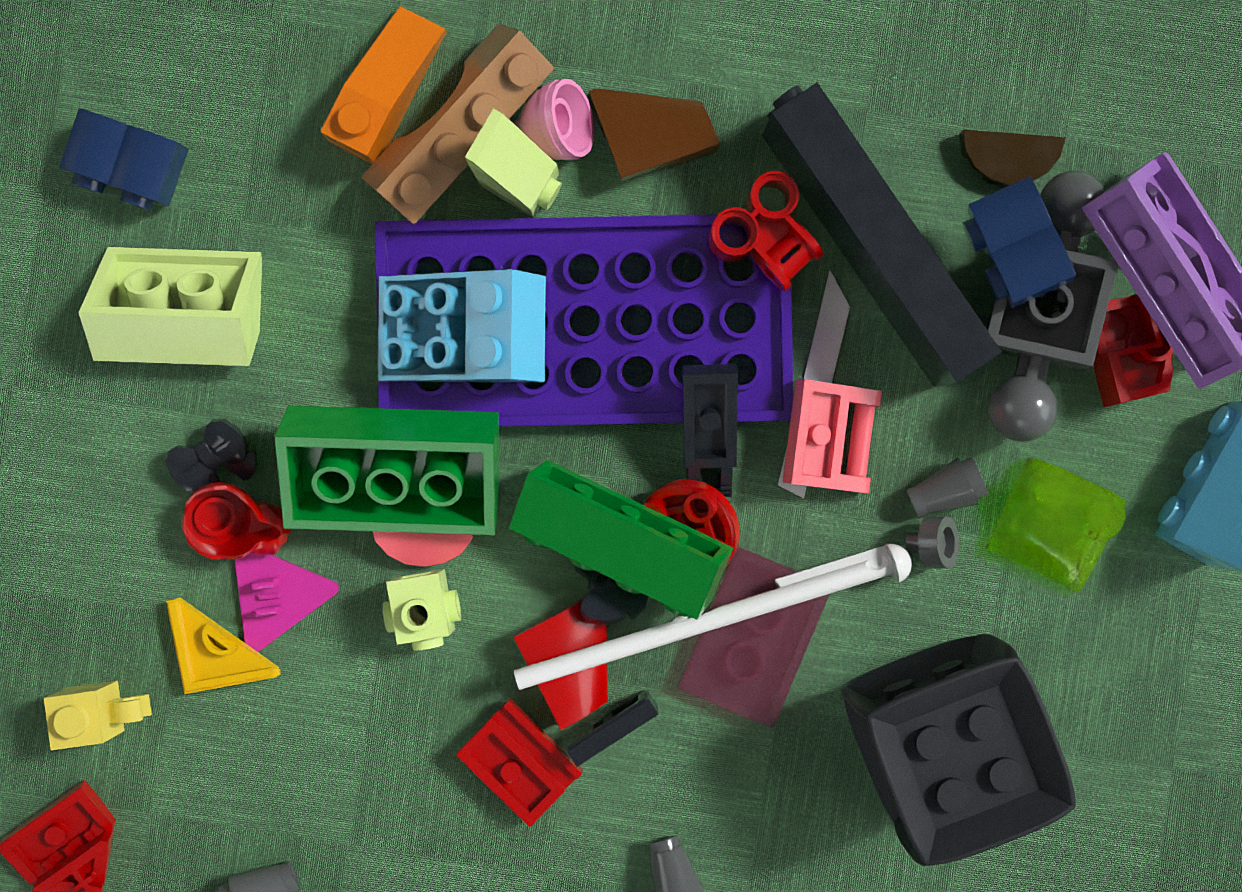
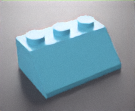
[1154,401,1242,572]

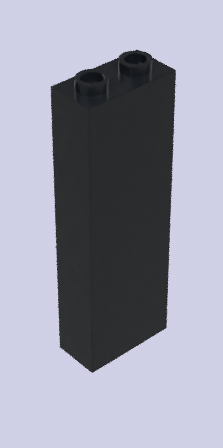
[762,82,1002,387]

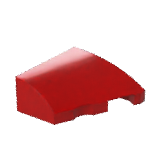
[513,597,608,730]

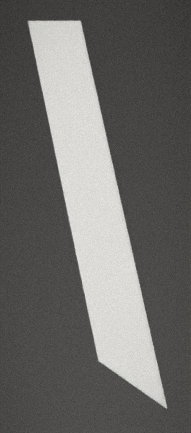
[778,271,850,499]

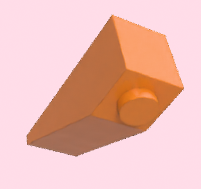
[320,6,447,165]

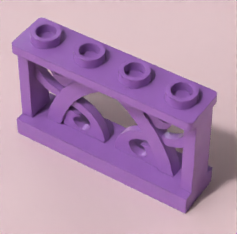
[1082,152,1242,389]

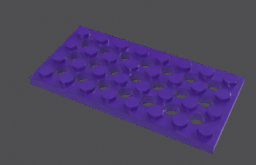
[375,214,794,427]

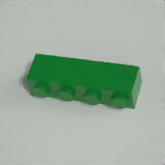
[509,460,733,620]

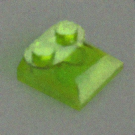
[985,457,1127,593]

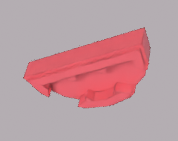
[372,531,473,567]

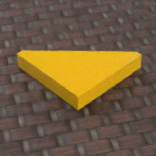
[166,597,281,694]

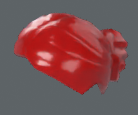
[182,482,291,559]

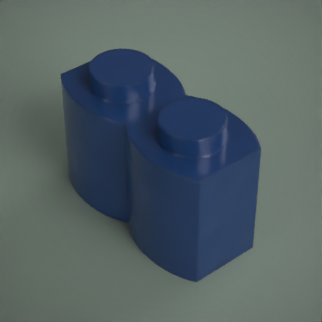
[59,108,189,211]
[962,177,1076,308]

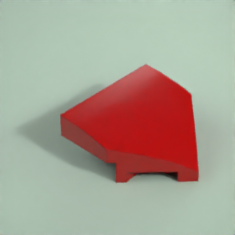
[0,779,116,892]

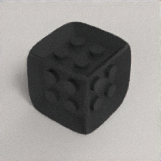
[841,634,1076,866]

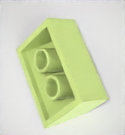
[79,247,262,366]

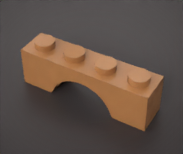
[361,23,554,224]

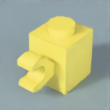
[44,681,152,750]

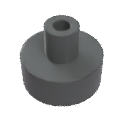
[906,517,959,569]

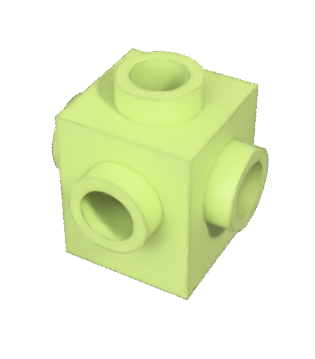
[383,569,461,651]

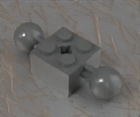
[986,171,1118,442]

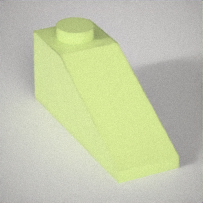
[465,108,562,218]

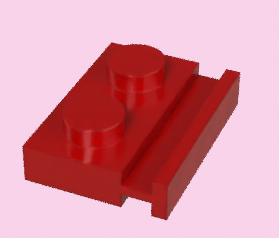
[456,698,583,827]

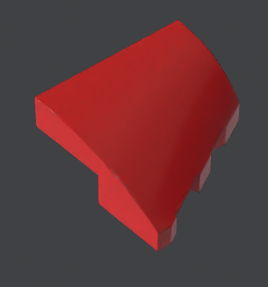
[1093,294,1174,407]

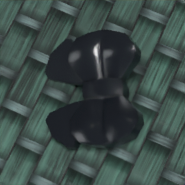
[166,419,257,495]
[573,565,649,625]

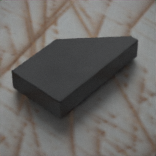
[567,690,659,767]

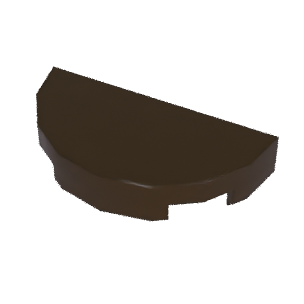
[959,129,1066,188]

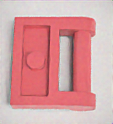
[782,379,882,493]

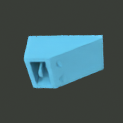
[378,269,546,382]

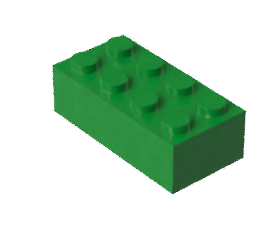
[275,405,500,535]

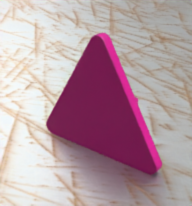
[235,553,339,652]

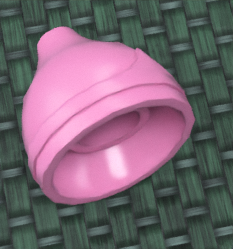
[512,79,595,160]

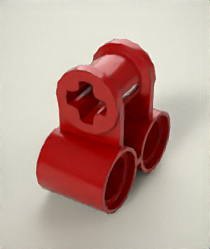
[708,171,824,291]

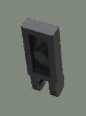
[683,364,738,497]

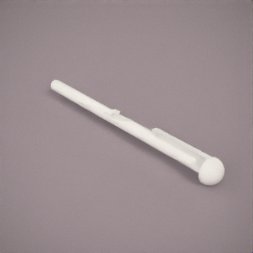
[514,544,912,690]

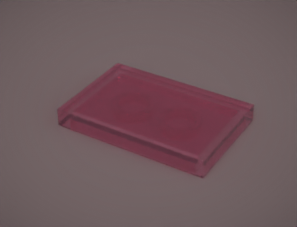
[678,546,830,729]

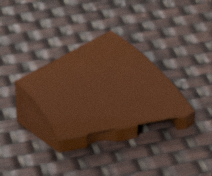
[589,88,720,182]

